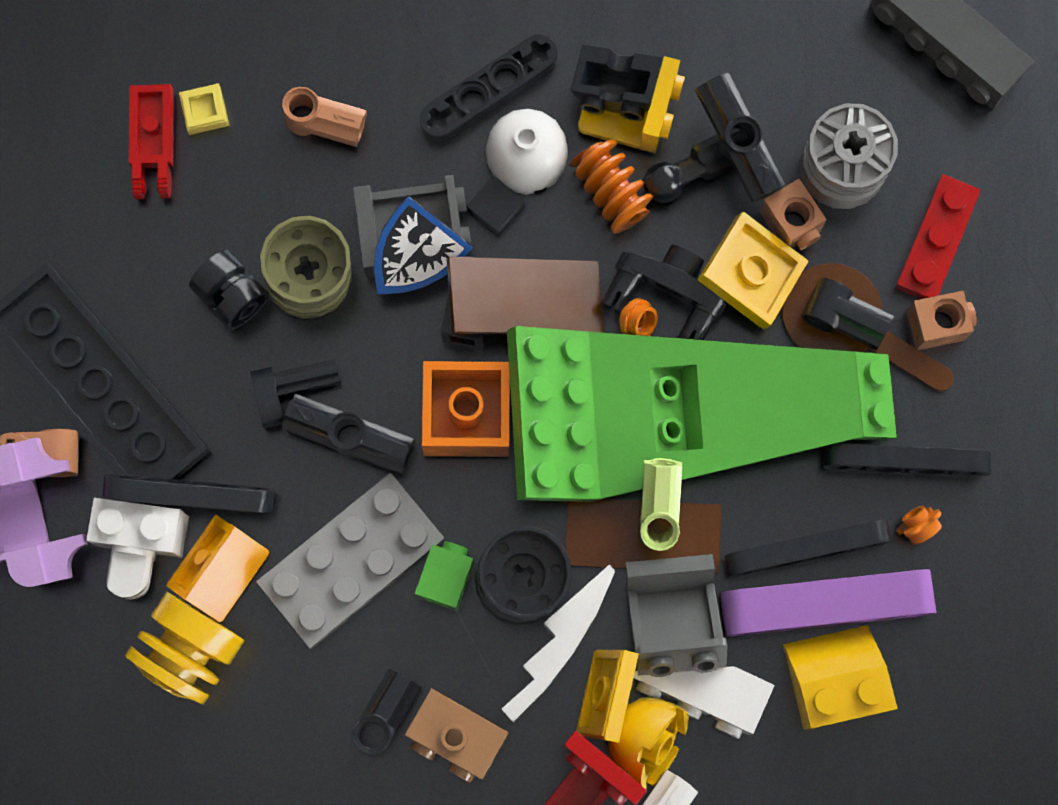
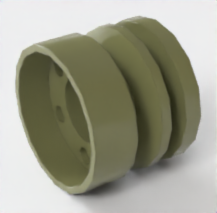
[260,216,352,319]

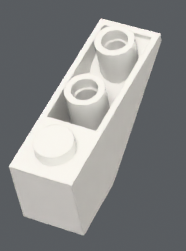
[633,666,775,739]

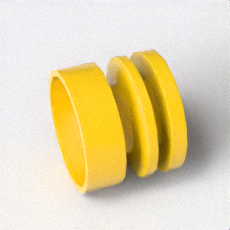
[125,591,245,705]

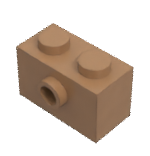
[405,688,509,783]

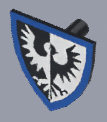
[374,195,473,294]

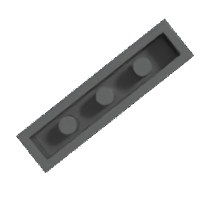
[869,0,1034,110]

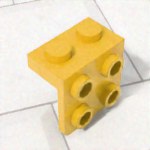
[578,56,685,153]

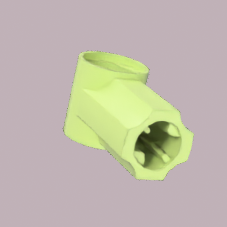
[640,458,682,551]

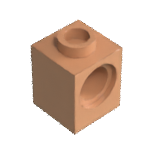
[759,179,827,250]
[906,291,977,350]

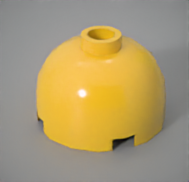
[607,698,689,789]

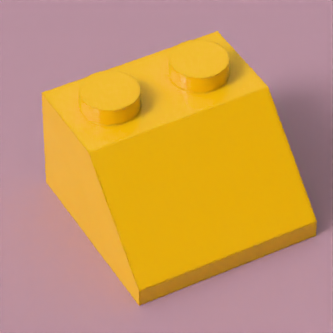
[783,625,898,730]

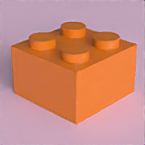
[422,361,510,457]

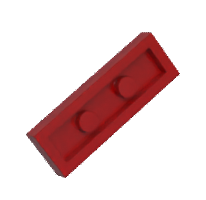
[894,174,981,299]

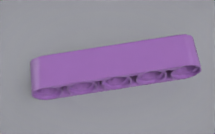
[720,569,937,637]

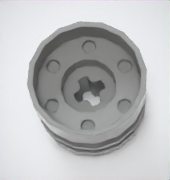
[800,103,898,209]

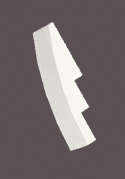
[502,565,615,723]

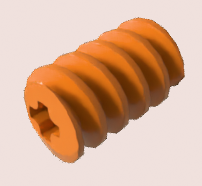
[569,139,653,234]

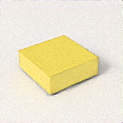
[179,83,229,135]

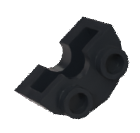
[570,44,663,121]

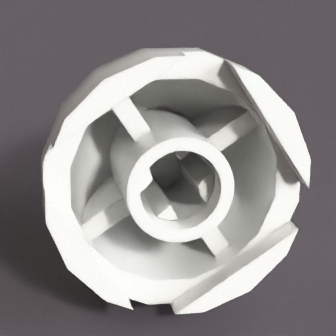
[486,109,568,195]

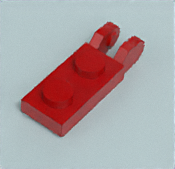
[129,84,174,199]

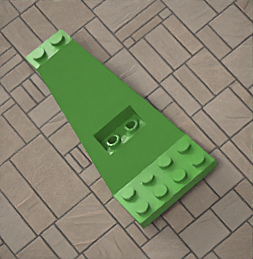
[507,326,897,502]

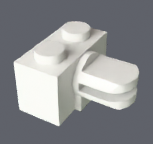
[86,498,189,600]

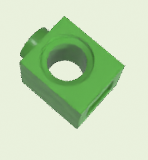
[415,541,475,612]

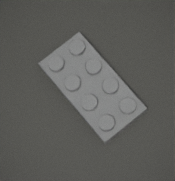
[256,473,445,649]

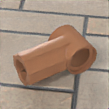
[282,87,367,147]

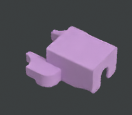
[0,438,88,587]

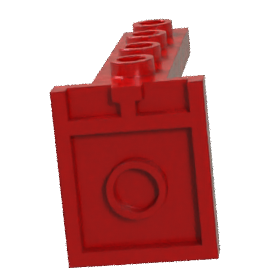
[544,731,647,805]

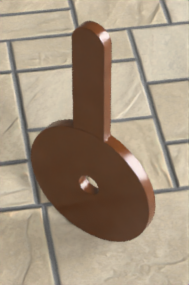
[781,263,954,392]

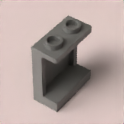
[353,175,472,279]
[626,554,728,677]

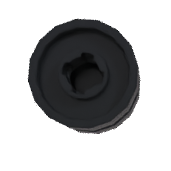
[189,250,269,330]

